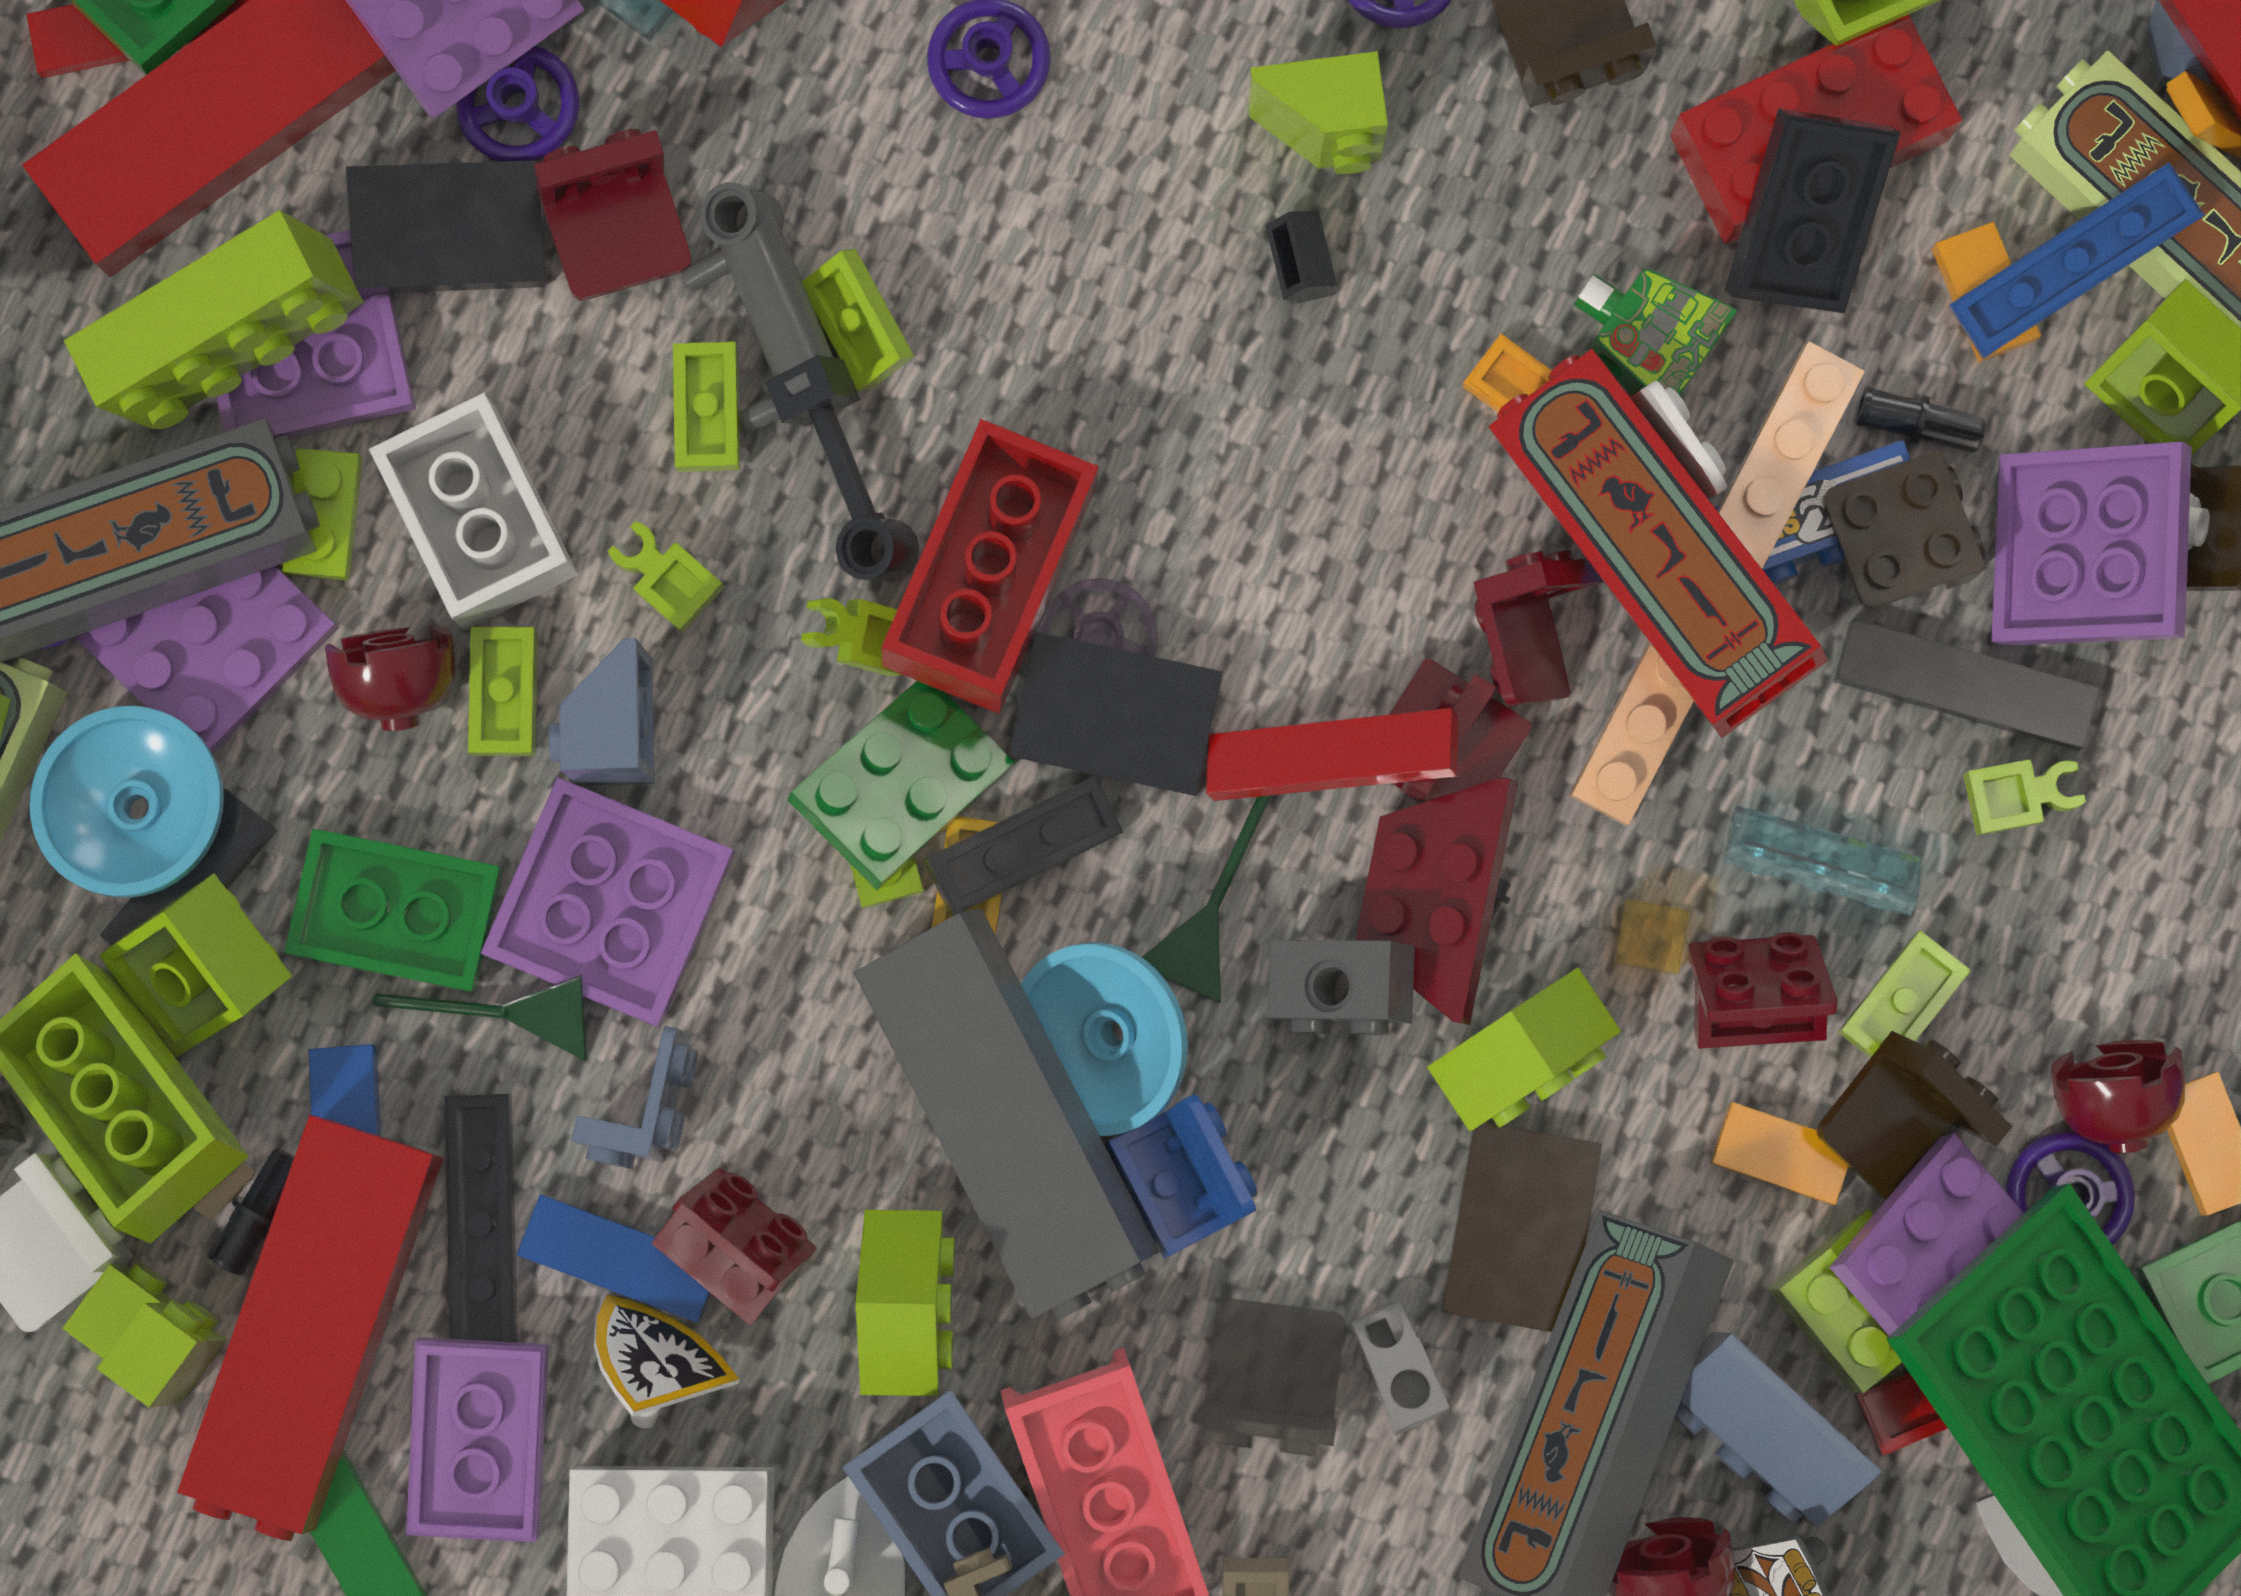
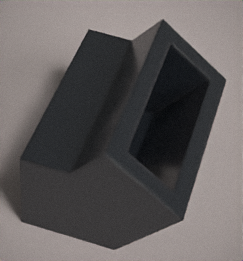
[1265,211,1337,303]

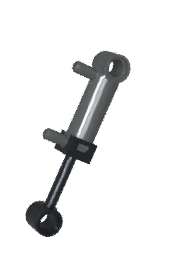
[681,182,919,582]

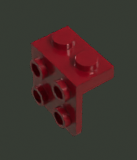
[534,129,691,301]
[1473,550,1604,706]

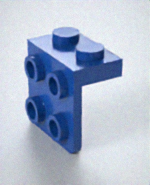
[1104,1094,1257,1259]

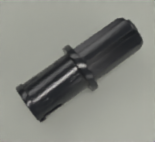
[1855,385,1986,453]
[206,1148,295,1276]

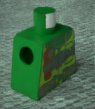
[1574,269,1737,396]

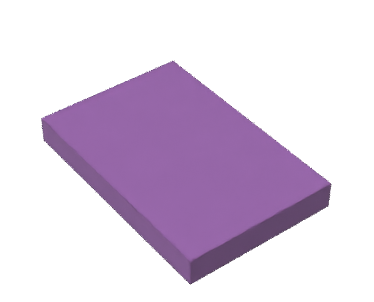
[406,1337,549,1542]

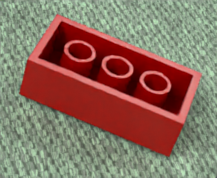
[1670,15,1963,245]
[881,419,1099,714]

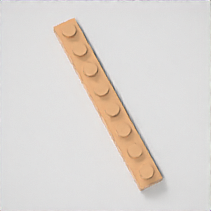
[1568,341,1865,826]

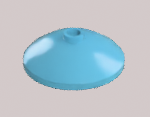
[29,706,224,898]
[1021,942,1188,1136]

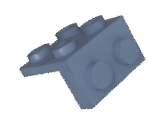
[571,1026,698,1169]

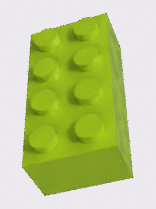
[63,210,364,429]
[0,953,249,1244]

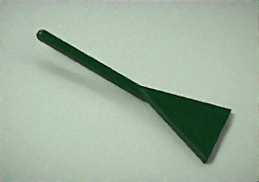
[1141,795,1271,1003]
[373,974,587,1061]

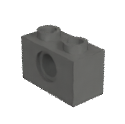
[1268,940,1415,1035]

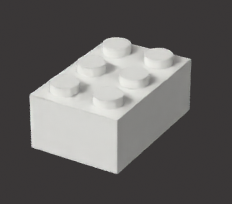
[369,393,578,631]
[567,1466,775,1596]

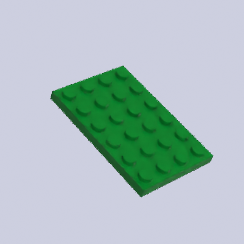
[1886,1183,2241,1596]

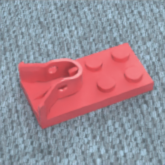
[1000,1347,1209,1596]

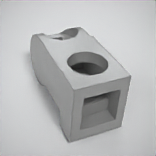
[1351,1301,1450,1436]

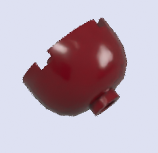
[325,626,455,731]
[2051,1040,2185,1153]
[1608,1517,1735,1596]

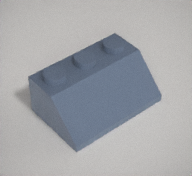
[1674,1332,1882,1526]
[842,1390,1065,1596]

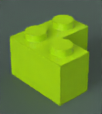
[1427,967,1622,1132]
[856,1209,955,1396]
[62,1261,227,1408]

